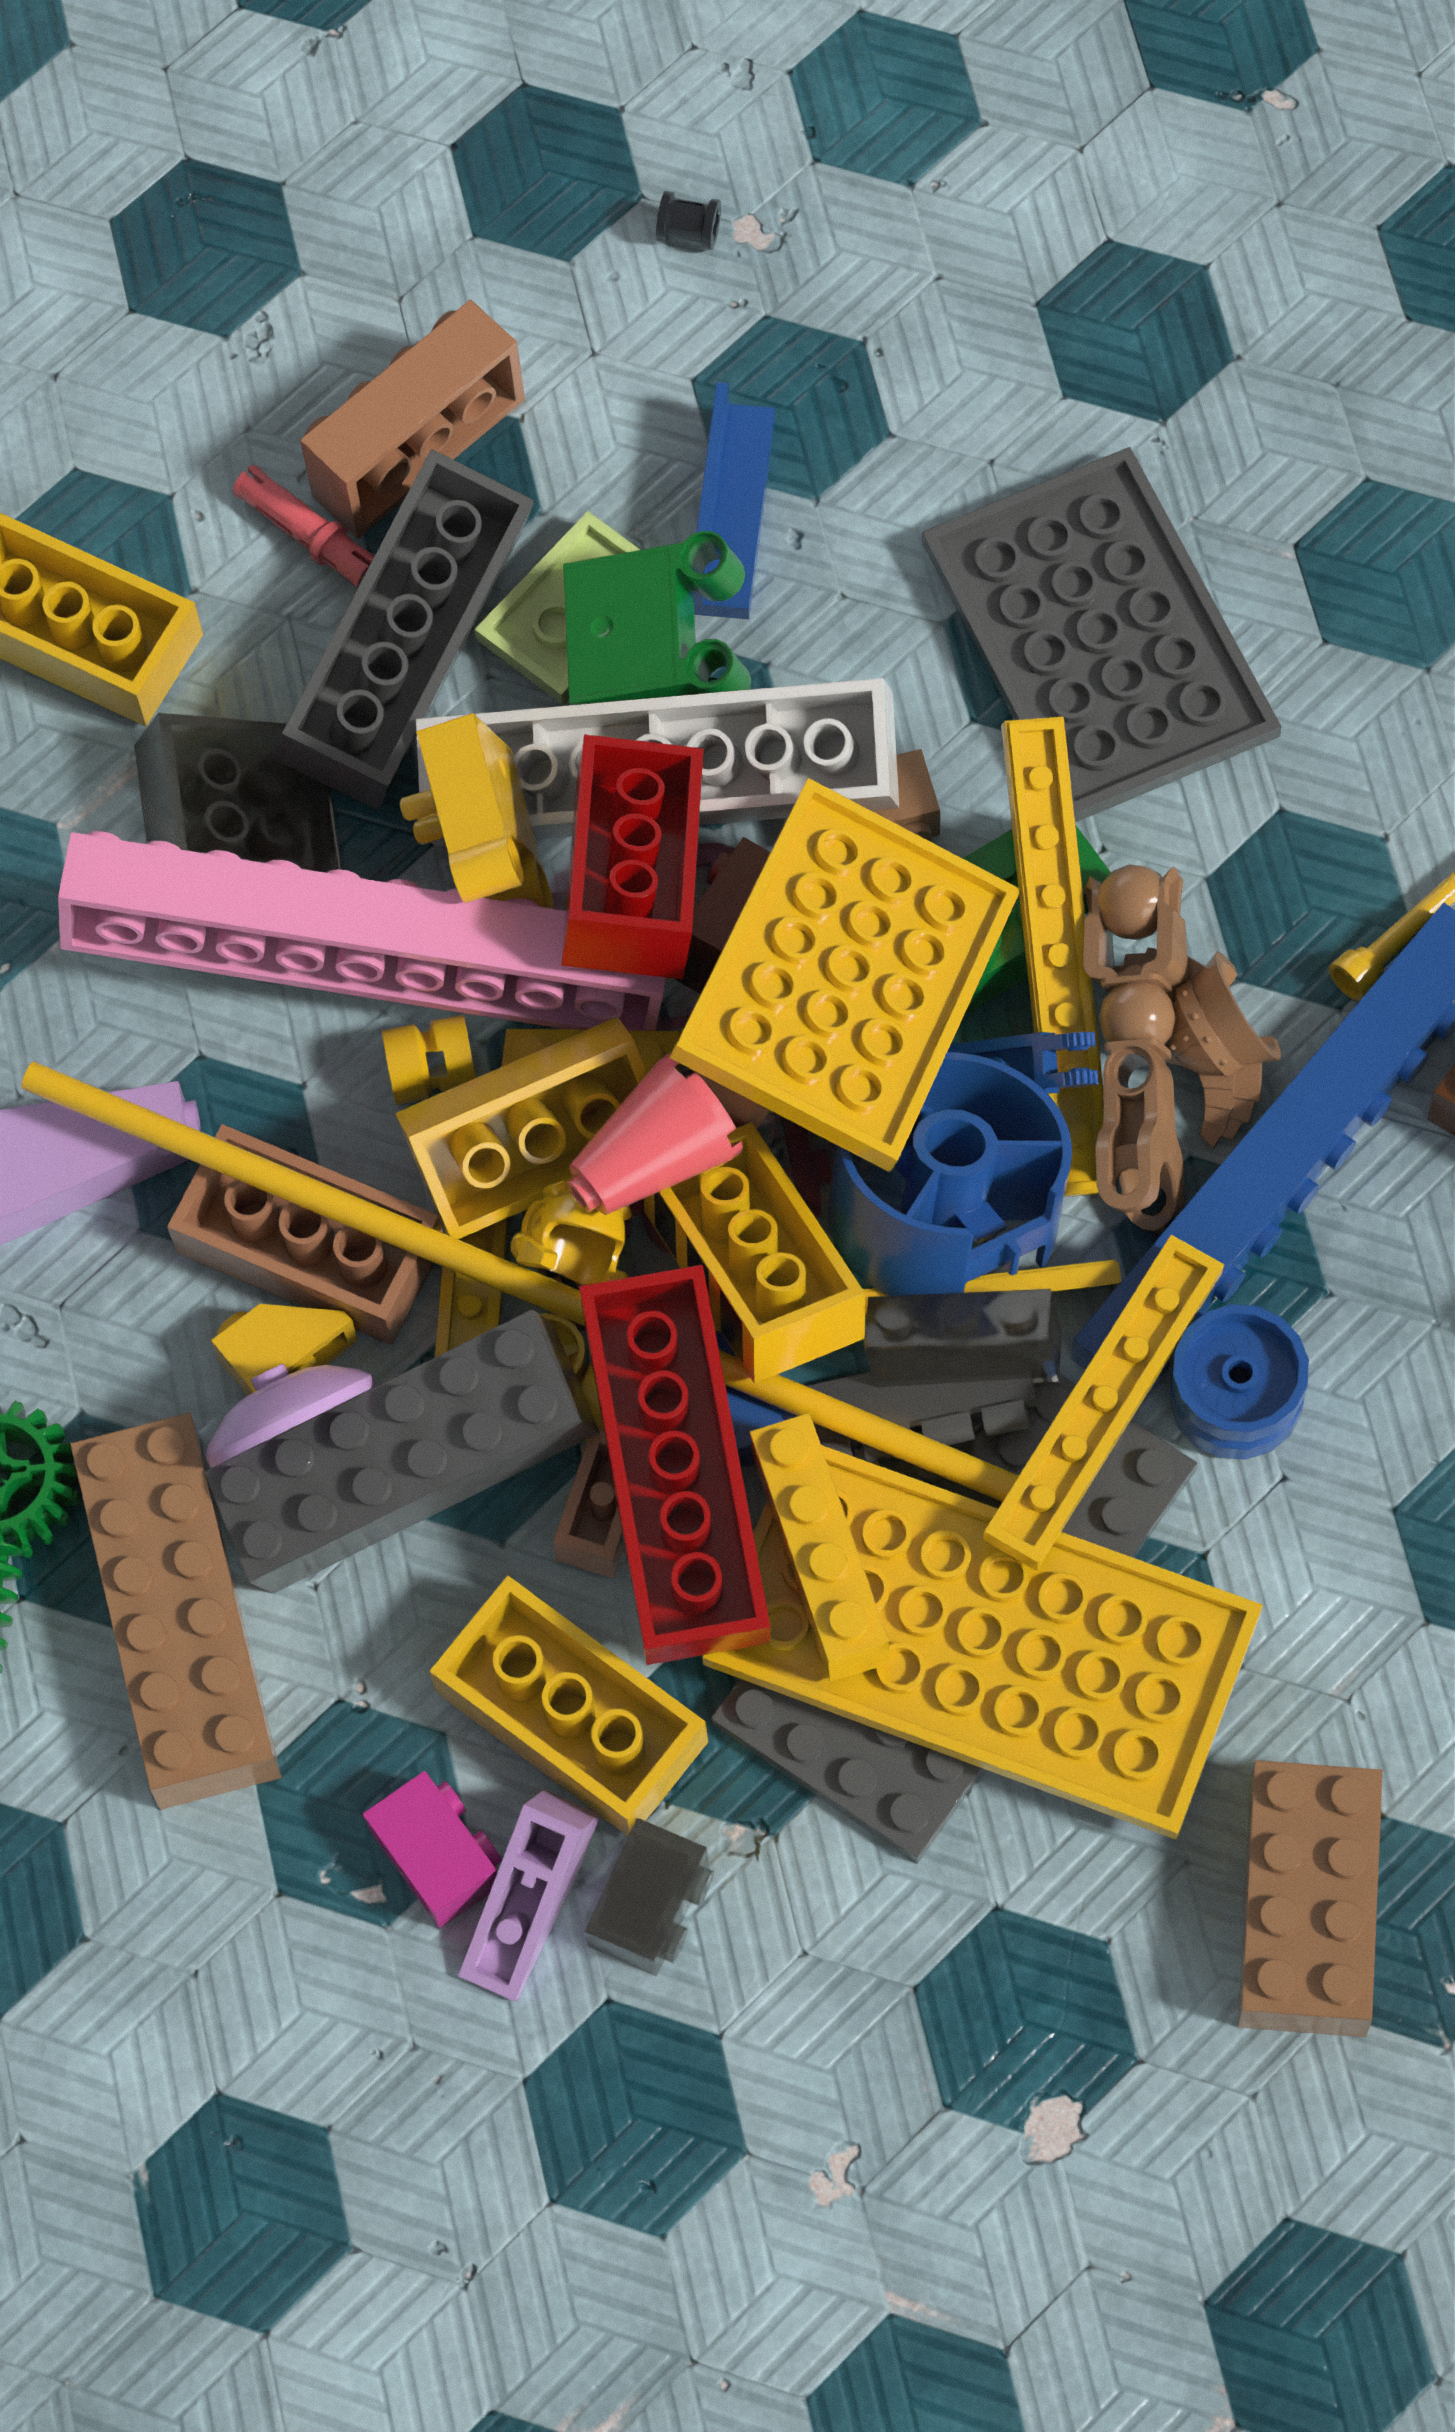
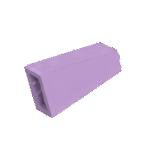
[0,1081,201,1245]

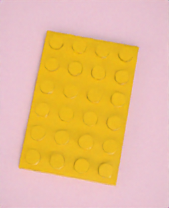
[669,778,1021,1172]

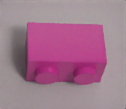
[363,1771,502,1929]

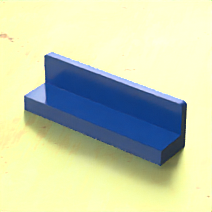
[693,382,776,620]

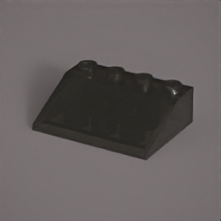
[134,713,341,873]

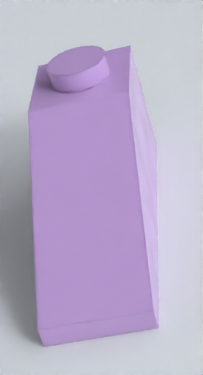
[458,1790,601,2002]

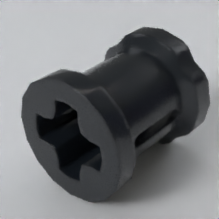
[656,191,721,250]

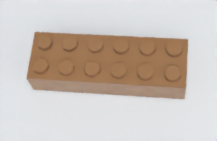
[70,1412,282,1810]

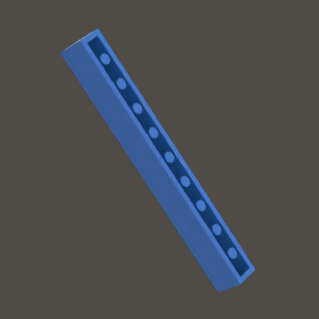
[1071,902,1455,1392]

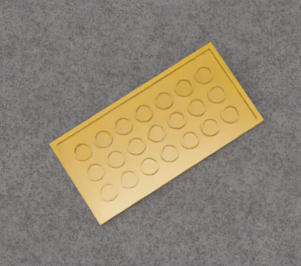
[702,1445,1263,1840]

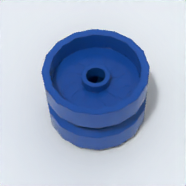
[1169,1304,1309,1460]

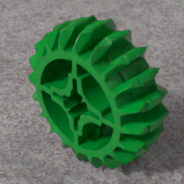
[0,1400,80,1559]

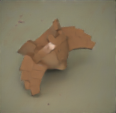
[1115,947,1282,1148]

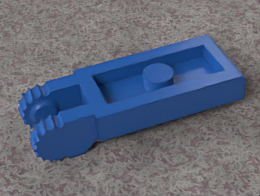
[947,1032,1098,1094]

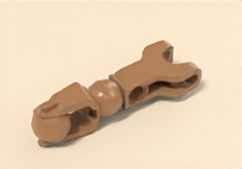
[1083,864,1188,1234]

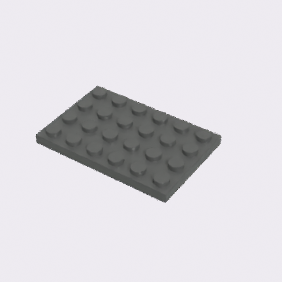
[922,447,1282,823]

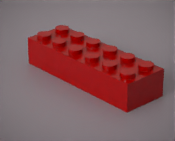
[579,1265,771,1665]

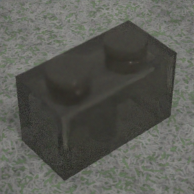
[584,1818,714,1976]

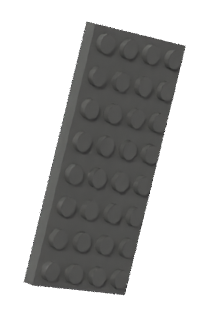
[711,1331,1197,1864]

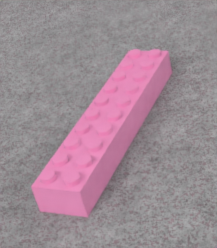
[58,831,665,1031]

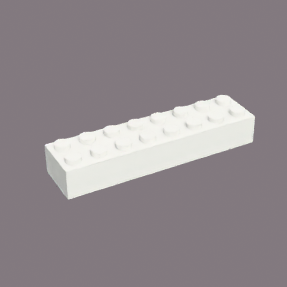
[416,678,899,847]

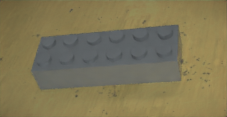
[274,449,534,811]
[204,1309,600,1593]

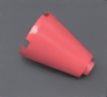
[567,1053,743,1215]

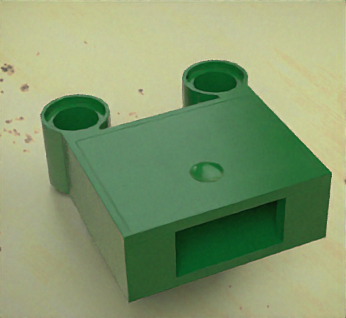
[563,531,751,705]

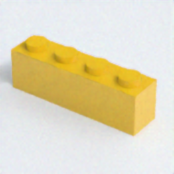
[750,1413,890,1683]

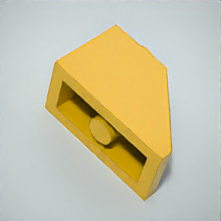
[211,1304,358,1396]

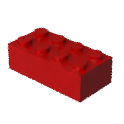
[561,734,704,980]

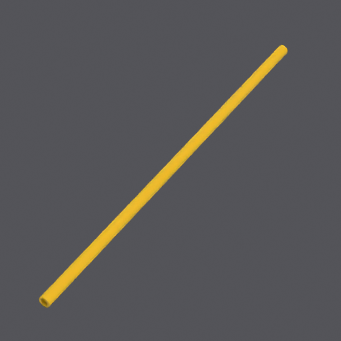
[21,1061,1019,1502]

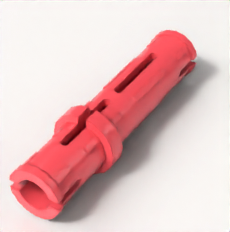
[233,465,375,589]

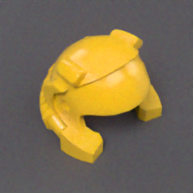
[510,1180,632,1285]

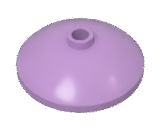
[205,1363,378,1468]

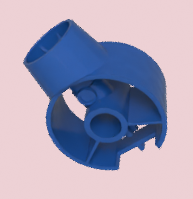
[826,1052,1072,1310]

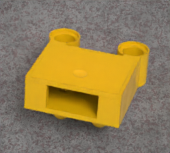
[400,713,553,909]

